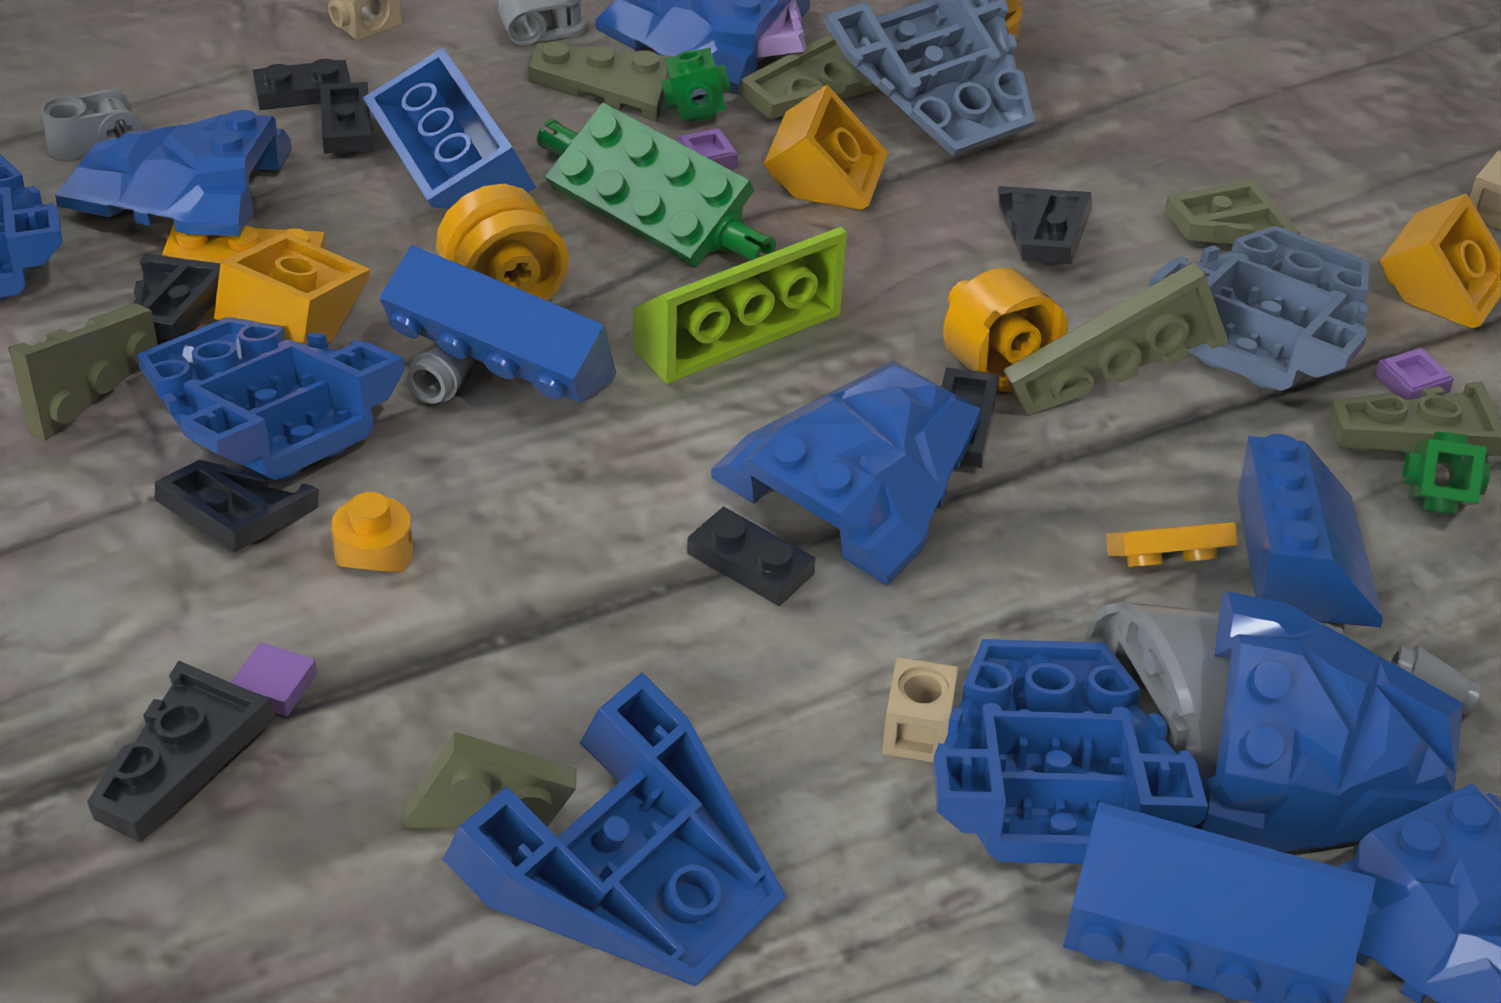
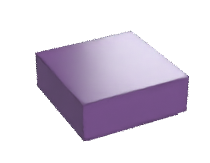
[676,128,738,169]
[1375,348,1454,400]
[231,642,317,717]

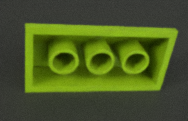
[633,226,847,384]

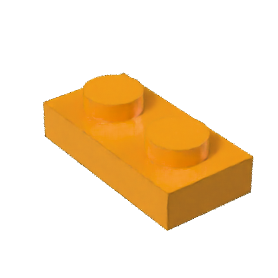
[1106,522,1238,567]

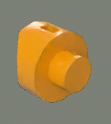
[331,491,413,573]

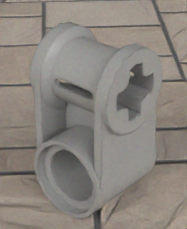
[497,0,586,46]
[41,88,143,161]

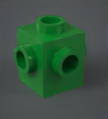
[661,47,731,122]
[1402,432,1490,514]

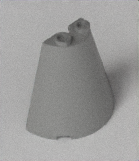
[1085,602,1344,780]

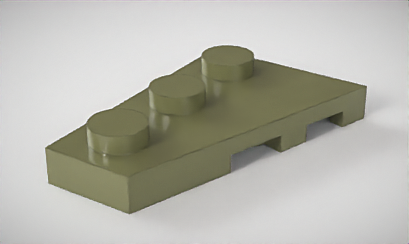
[529,41,672,122]
[8,303,158,441]
[1329,381,1501,456]

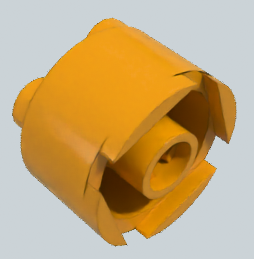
[943,268,1068,392]

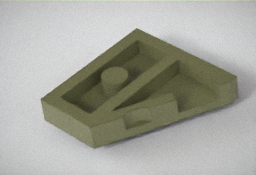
[1164,179,1300,244]
[403,732,577,829]

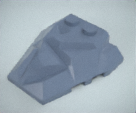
[824,0,1035,156]
[1148,226,1370,391]

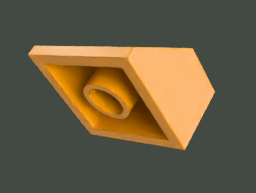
[763,85,888,210]
[1379,193,1501,329]
[214,232,371,344]

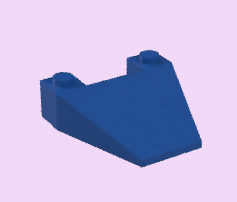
[442,672,786,986]

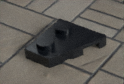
[997,186,1092,265]
[132,254,220,341]
[155,460,319,552]

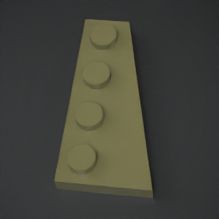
[738,33,880,119]
[1004,262,1229,416]

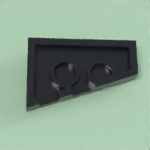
[87,661,276,842]

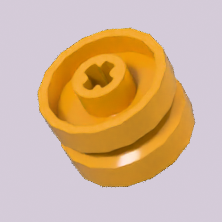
[436,184,570,301]

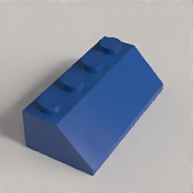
[363,47,536,209]
[379,245,617,403]
[1237,434,1383,628]
[1063,802,1376,1003]

